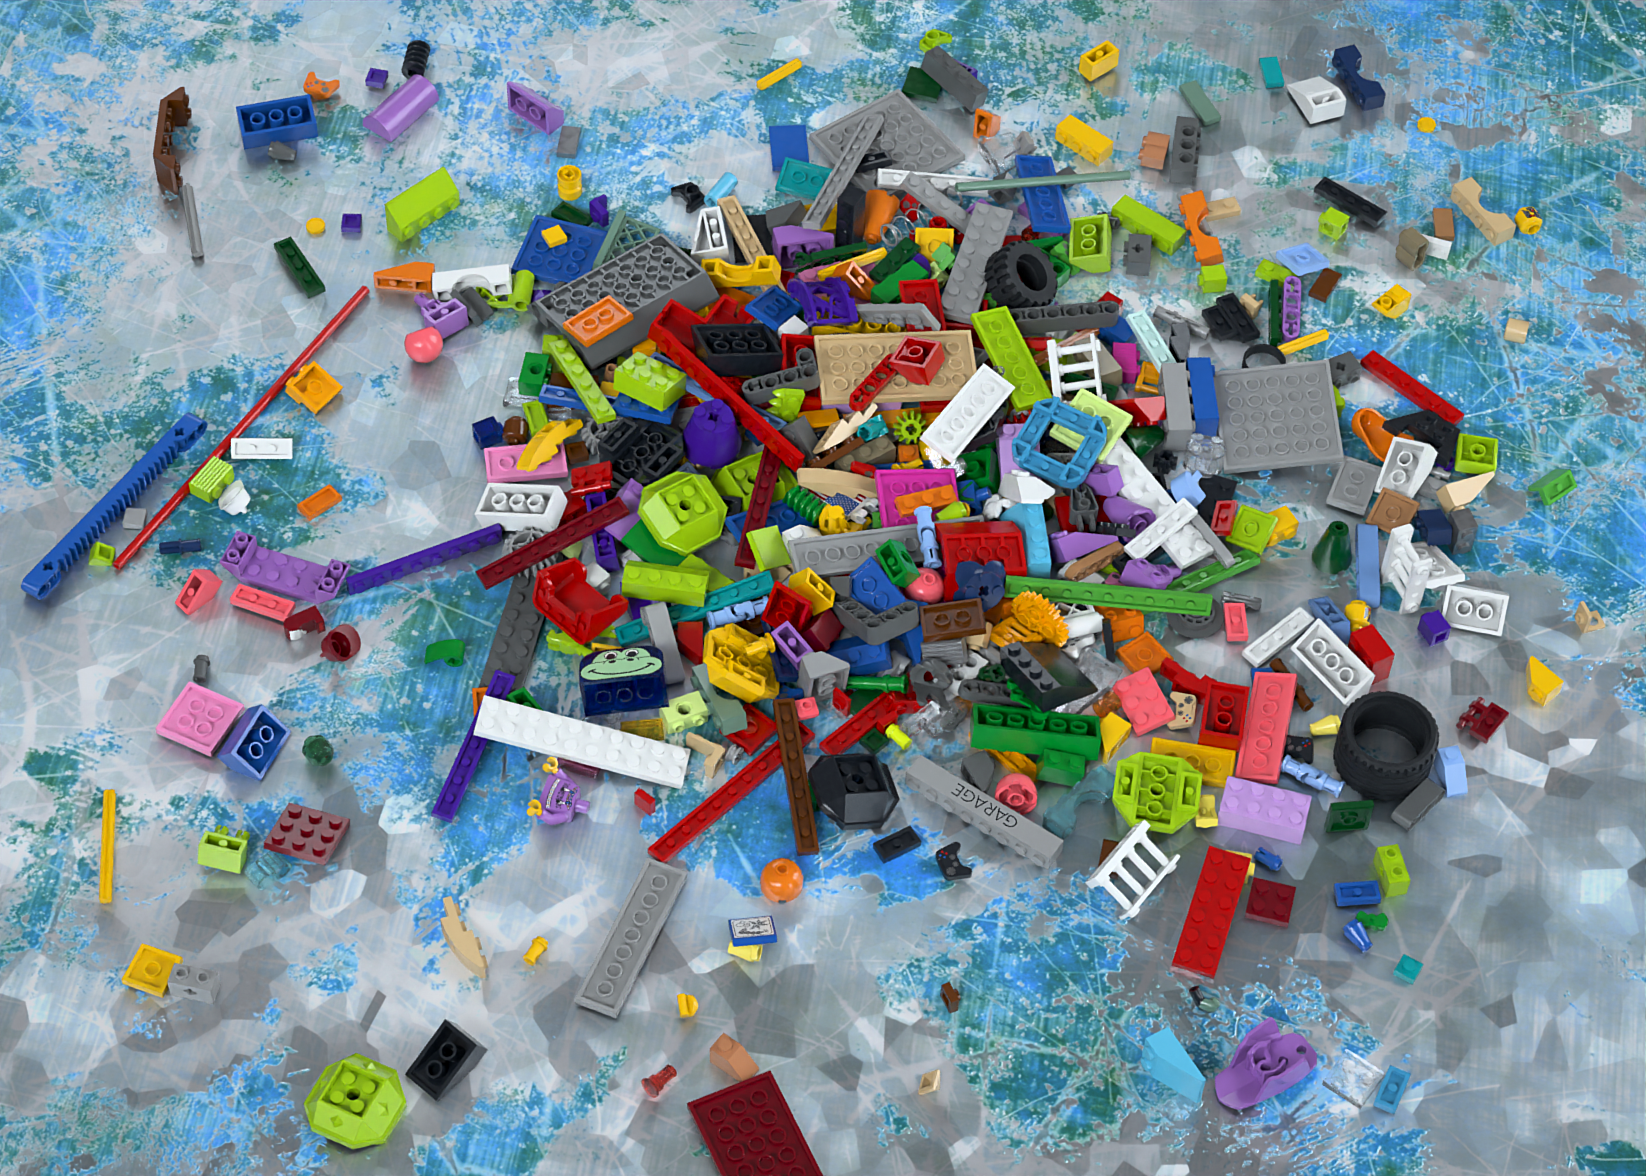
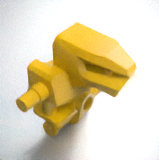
[819,504,872,536]

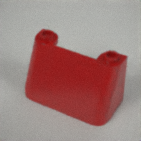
[532,557,629,645]

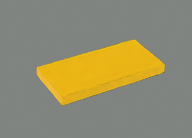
[1150,737,1236,789]

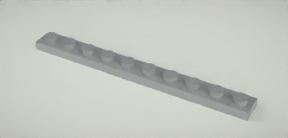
[802,114,884,230]

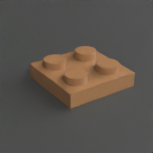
[1365,487,1420,535]

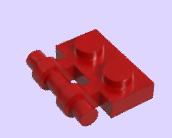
[570,461,612,497]

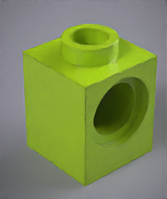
[1318,207,1350,240]

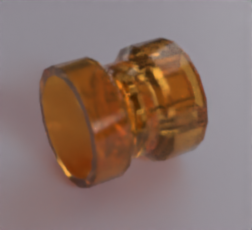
[1092,691,1122,718]

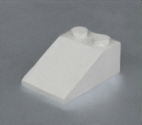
[1374,436,1438,499]

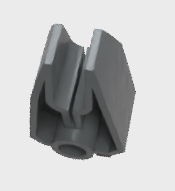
[1069,483,1099,532]

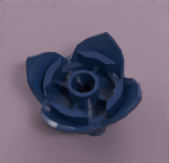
[953,560,1006,612]

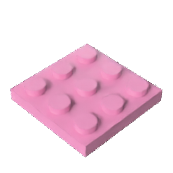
[155,681,245,757]

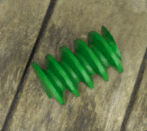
[782,485,827,526]

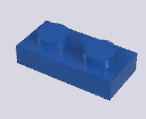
[1333,880,1381,907]

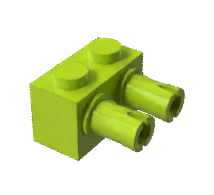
[198,825,250,874]

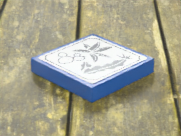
[728,915,777,947]

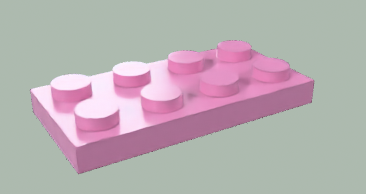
[484,441,568,483]

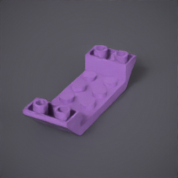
[220,531,351,604]

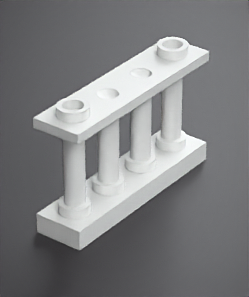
[1047,333,1107,406]
[1380,524,1433,615]
[1085,820,1180,920]

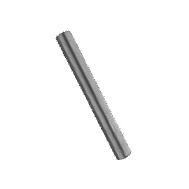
[181,183,203,258]

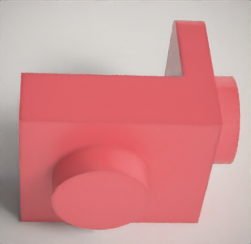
[795,697,819,721]

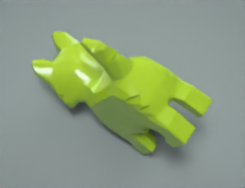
[546,624,617,657]

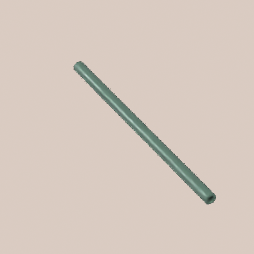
[955,170,1131,192]

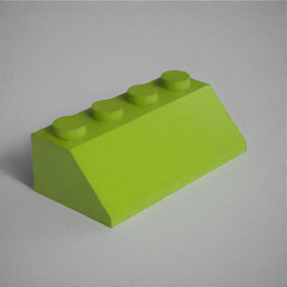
[384,167,460,242]
[622,560,710,607]

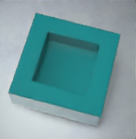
[1393,954,1424,985]

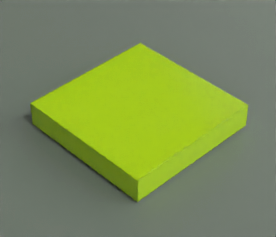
[1225,504,1278,555]
[746,525,791,572]

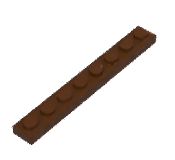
[772,698,820,856]

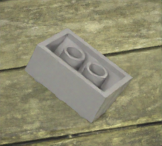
[797,651,850,703]

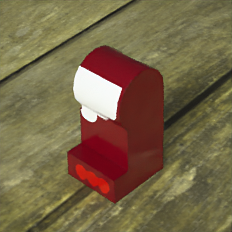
[283,605,326,641]

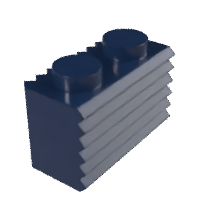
[1414,509,1452,547]

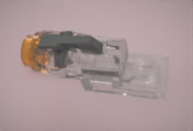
[902,696,972,738]

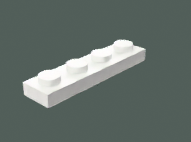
[1124,498,1198,559]
[1242,607,1315,668]

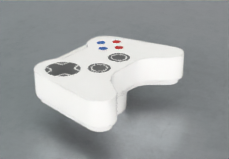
[1059,634,1096,659]

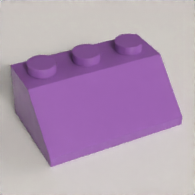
[507,81,564,135]

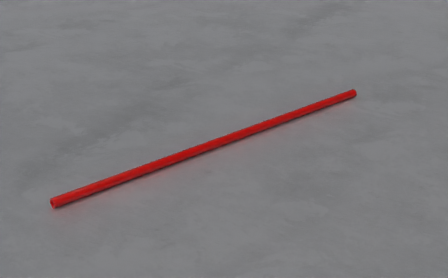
[112,286,370,570]

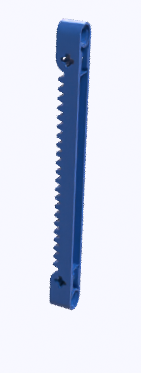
[21,412,207,600]

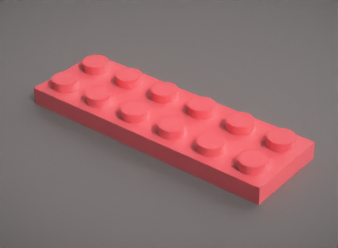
[1235,672,1298,784]

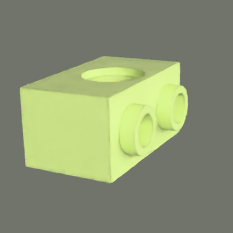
[659,691,708,735]

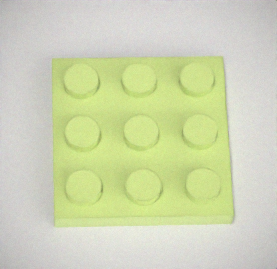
[1049,388,1133,464]

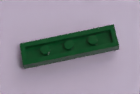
[274,236,326,299]
[1268,279,1282,348]

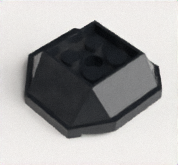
[597,417,685,487]
[807,753,900,830]

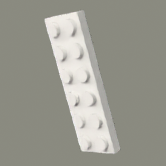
[920,363,1015,463]

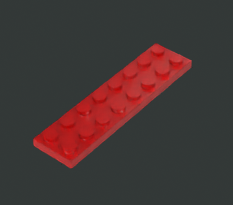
[898,279,952,414]

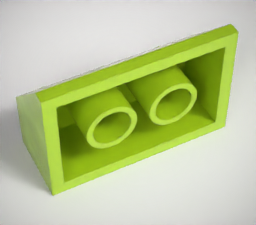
[1069,214,1112,273]

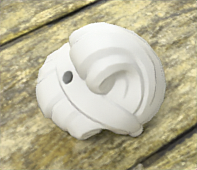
[983,495,1018,522]

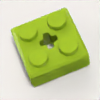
[1455,433,1498,475]

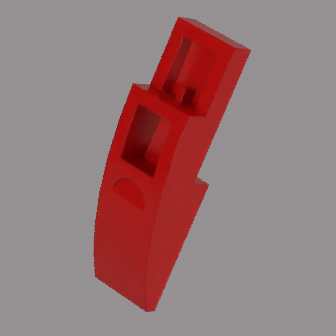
[1159,657,1217,706]

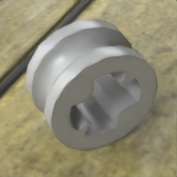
[725,744,744,765]

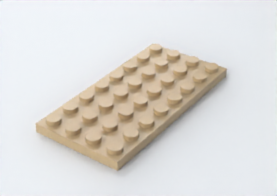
[814,330,977,405]

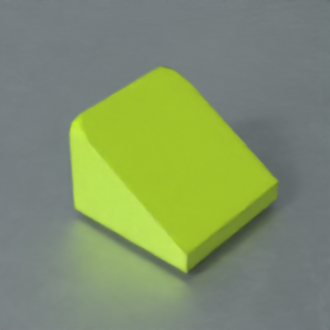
[88,541,116,566]

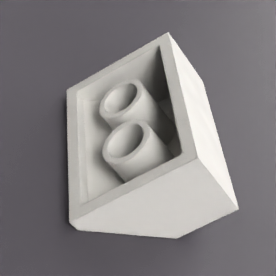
[1441,583,1509,636]

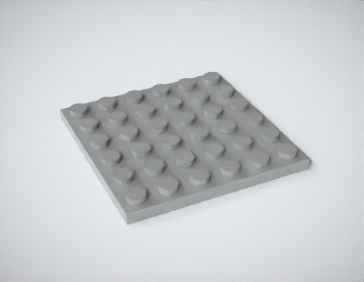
[809,89,965,197]
[1213,359,1344,474]

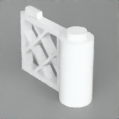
[1049,580,1104,640]

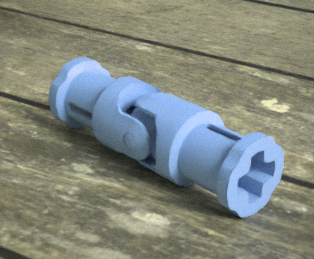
[914,506,942,569]
[707,596,768,629]
[1281,755,1346,798]

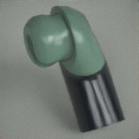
[1189,986,1220,1013]

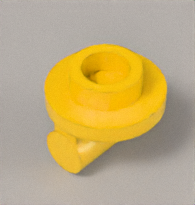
[677,993,698,1018]

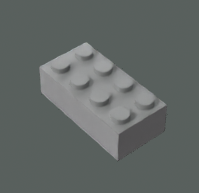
[1157,363,1196,451]

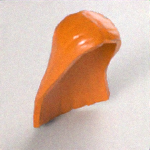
[1351,408,1414,462]

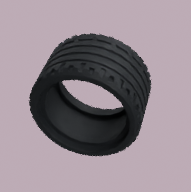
[1333,691,1439,801]

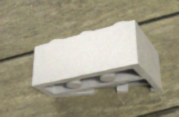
[690,206,730,266]

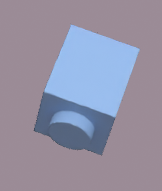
[1433,745,1468,797]

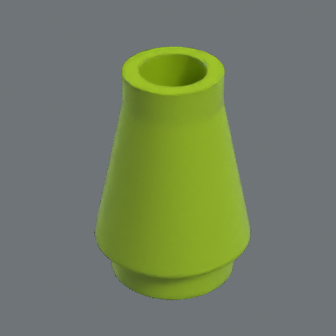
[935,501,967,521]

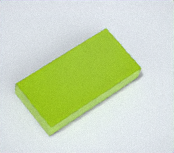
[522,400,549,437]

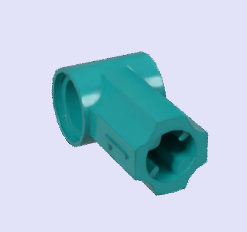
[856,414,890,442]

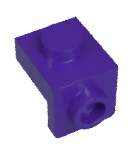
[589,194,609,228]

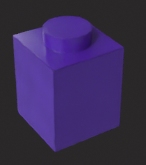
[1417,610,1451,647]

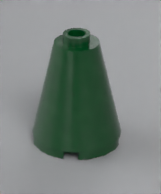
[1121,425,1164,460]
[1311,521,1352,575]

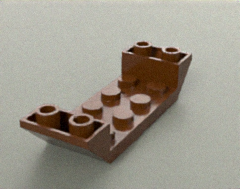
[153,87,192,195]

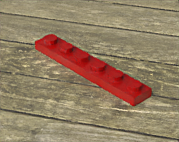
[1360,350,1465,426]

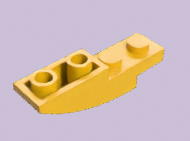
[516,419,583,472]

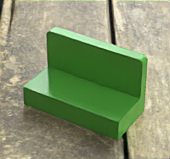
[1528,469,1577,506]

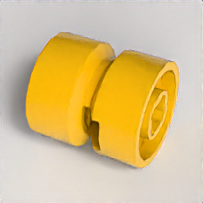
[557,165,582,201]

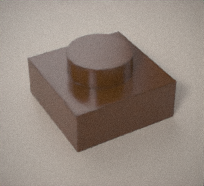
[564,441,589,465]
[940,982,961,1014]

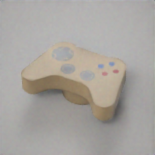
[1167,692,1198,730]

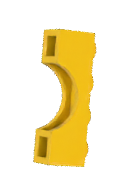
[701,255,782,288]

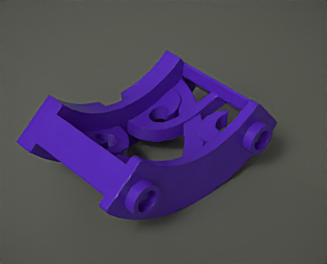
[787,276,858,327]

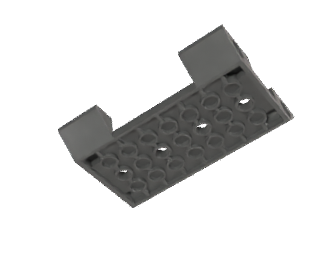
[527,233,720,370]

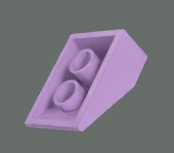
[996,423,1042,481]

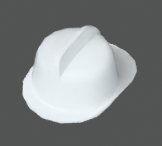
[218,480,251,515]

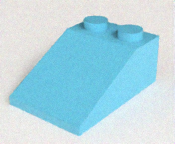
[1141,1027,1206,1103]

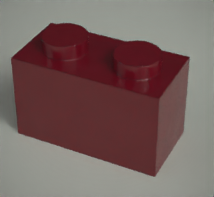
[799,609,844,653]

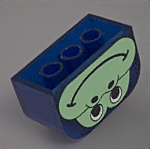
[579,646,669,717]

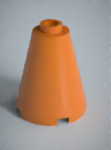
[863,189,900,244]

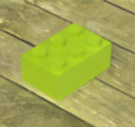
[613,351,687,412]

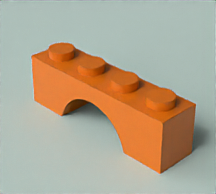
[1178,190,1224,267]

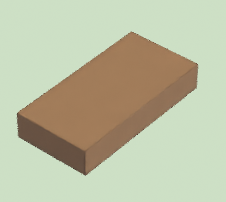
[1432,208,1455,241]

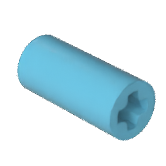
[704,172,738,207]

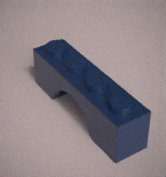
[1332,44,1386,112]

